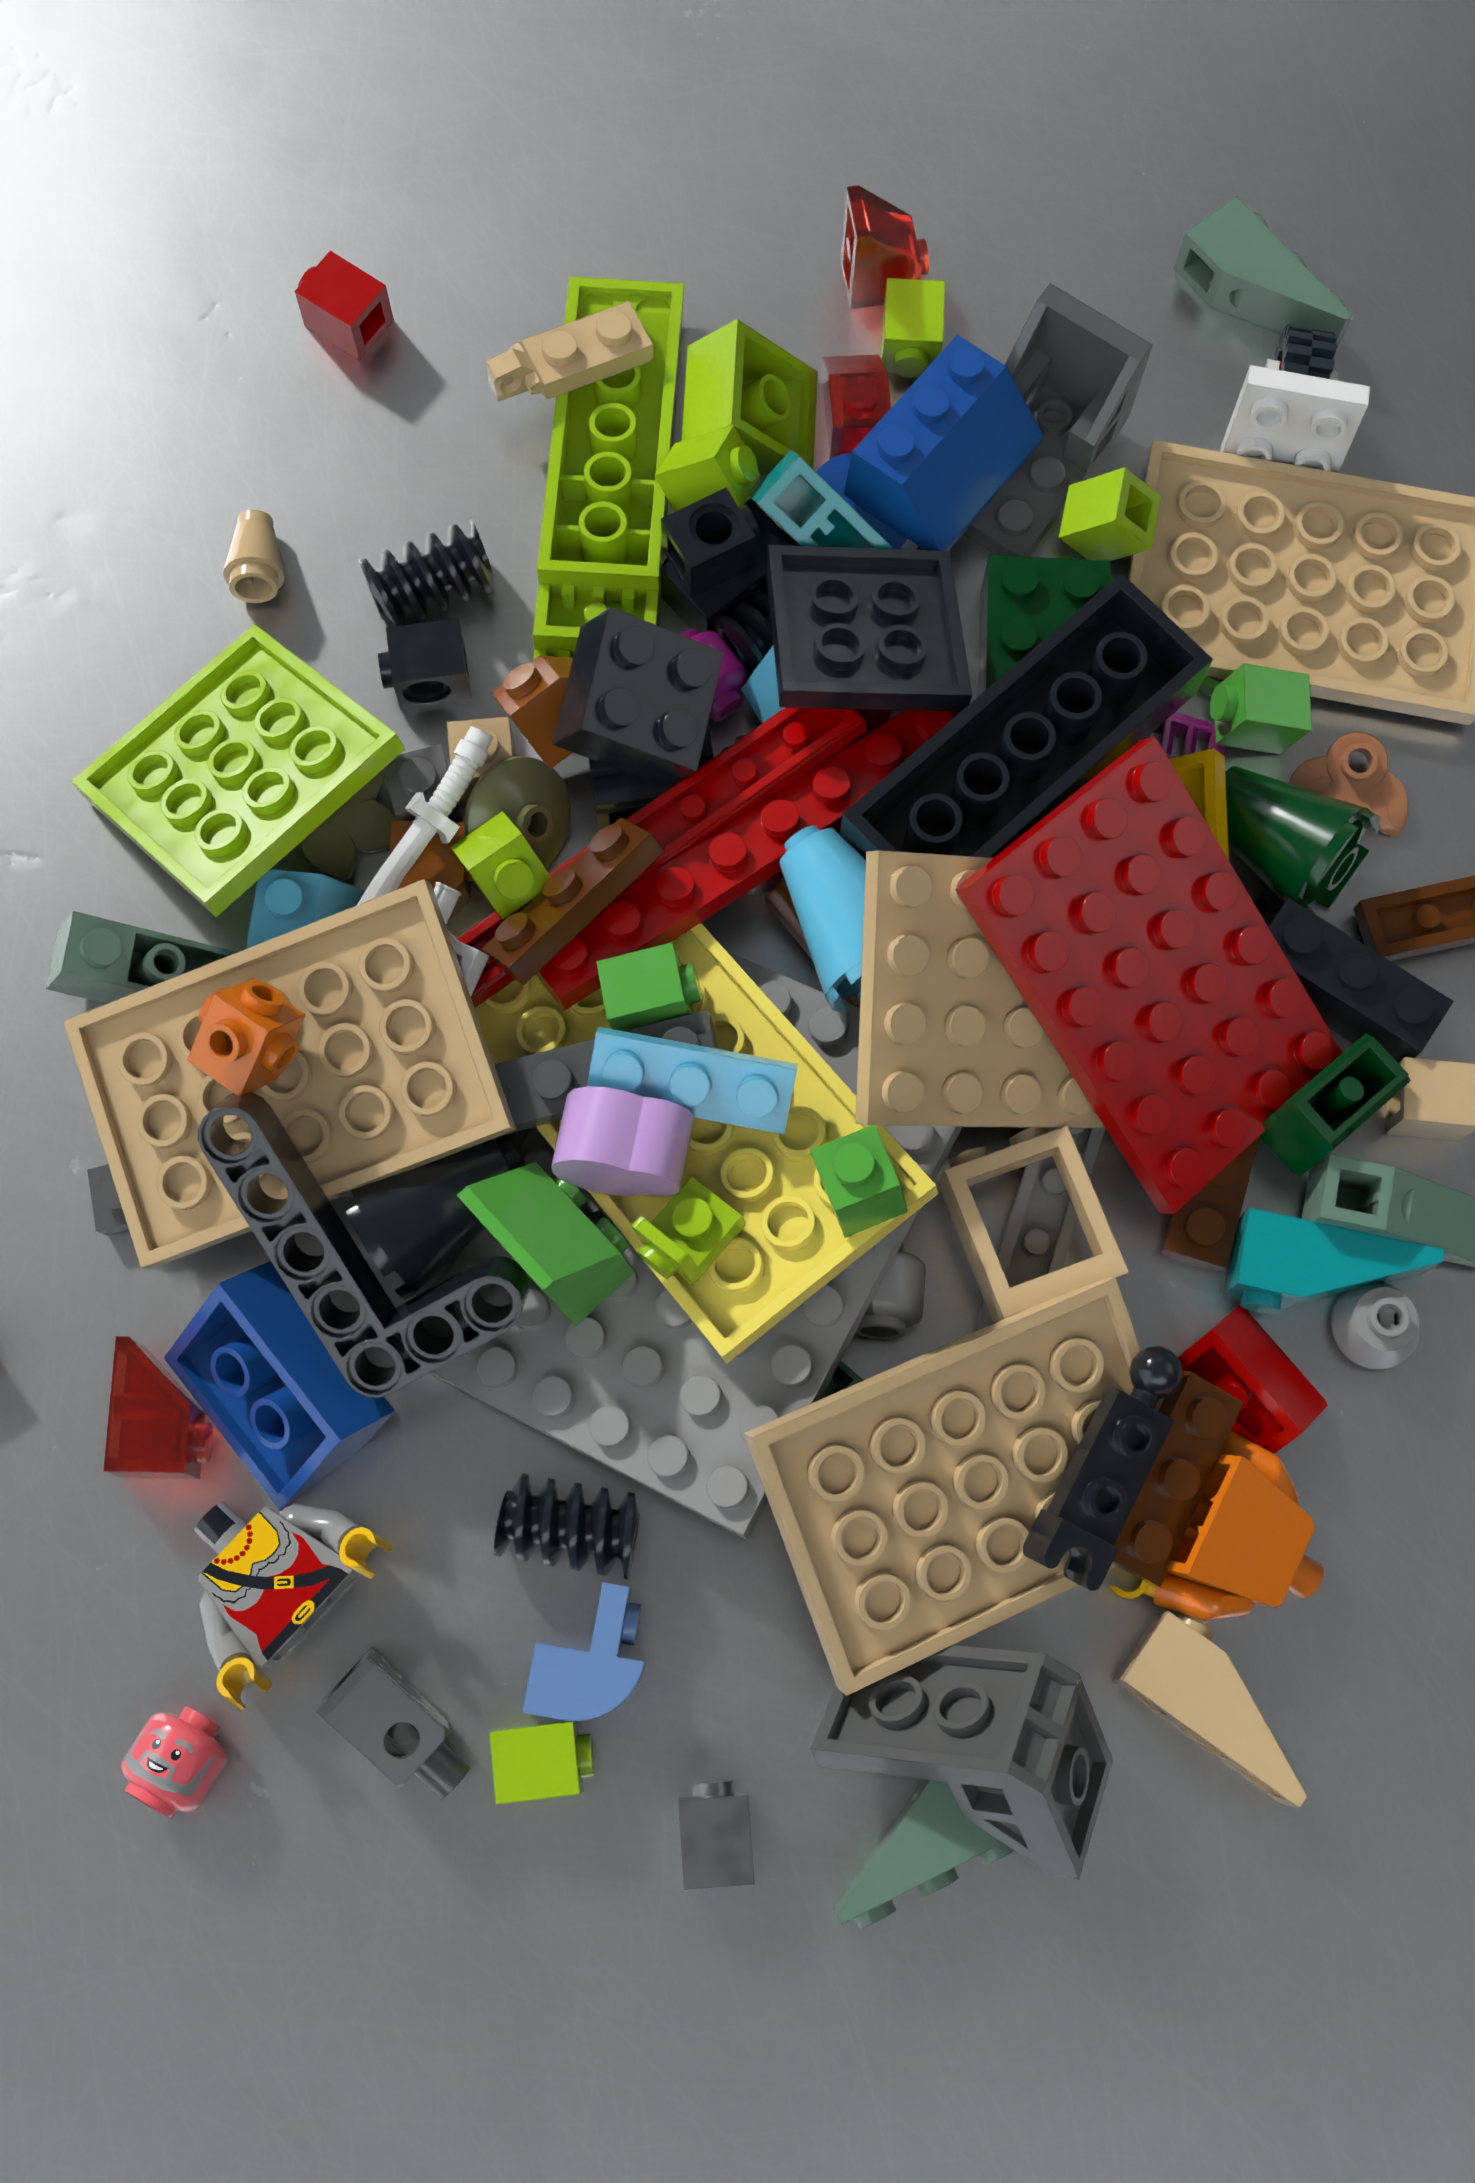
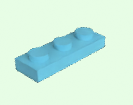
[587,1027,798,1134]

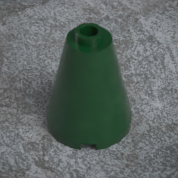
[1225,766,1380,914]

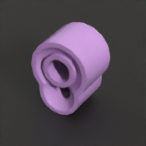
[551,1086,694,1197]

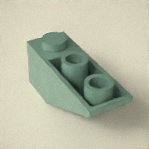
[1174,197,1353,350]
[46,911,237,1004]
[1302,1153,1475,1267]
[833,1779,1014,1929]

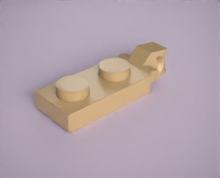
[486,301,654,402]

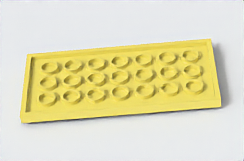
[475,923,938,1364]

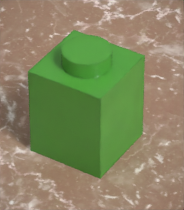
[1210,663,1312,754]
[596,942,703,1031]
[810,1124,908,1238]

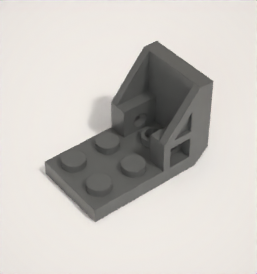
[963,283,1153,557]
[810,1645,1113,1880]

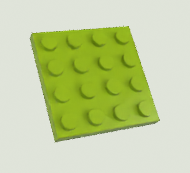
[71,624,405,917]

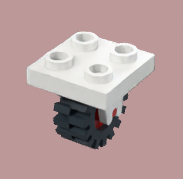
[1220,325,1370,473]

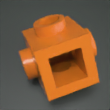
[187,978,306,1096]

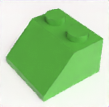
[457,1162,635,1326]

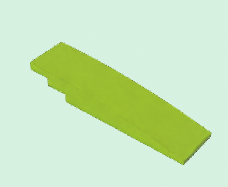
[533,276,684,661]

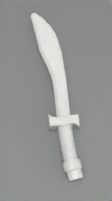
[357,726,493,905]

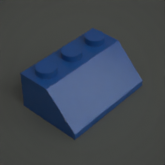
[844,334,1043,551]
[164,1261,395,1511]

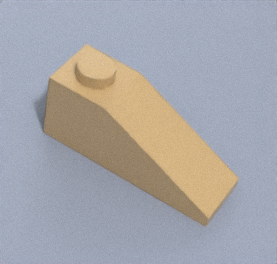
[1112,1611,1307,1808]

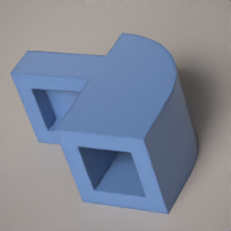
[522,1582,646,1721]

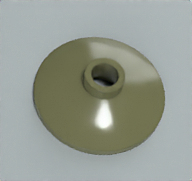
[464,756,571,869]

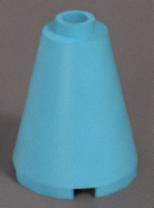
[779,825,866,1012]

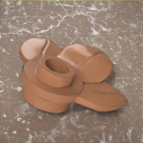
[1289,732,1408,837]

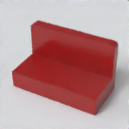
[1178,1305,1328,1454]

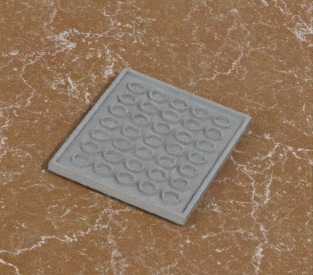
[421,951,963,1540]

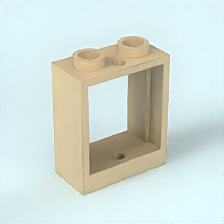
[938,1126,1129,1323]

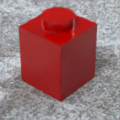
[294,250,394,361]

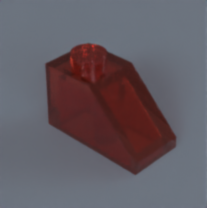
[840,185,929,309]
[821,354,891,460]
[103,1336,213,1479]

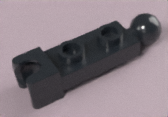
[1022,1346,1184,1591]

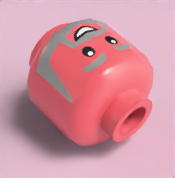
[121,1706,228,1819]

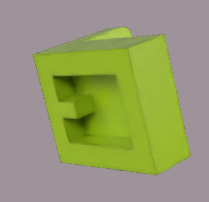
[631,1176,746,1286]

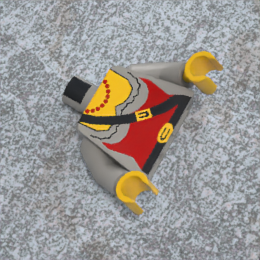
[194,1501,392,1711]

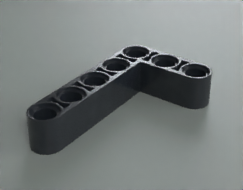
[198,1092,529,1398]

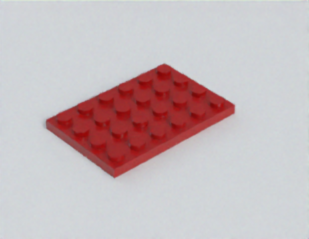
[955,737,1343,1214]

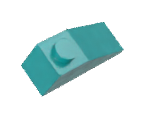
[750,450,894,549]
[1223,1208,1444,1314]

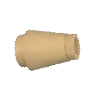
[223,510,284,603]

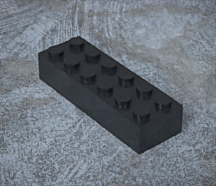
[840,573,1213,860]

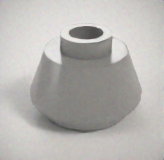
[1331,1282,1421,1370]

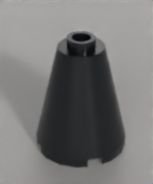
[339,1138,526,1300]

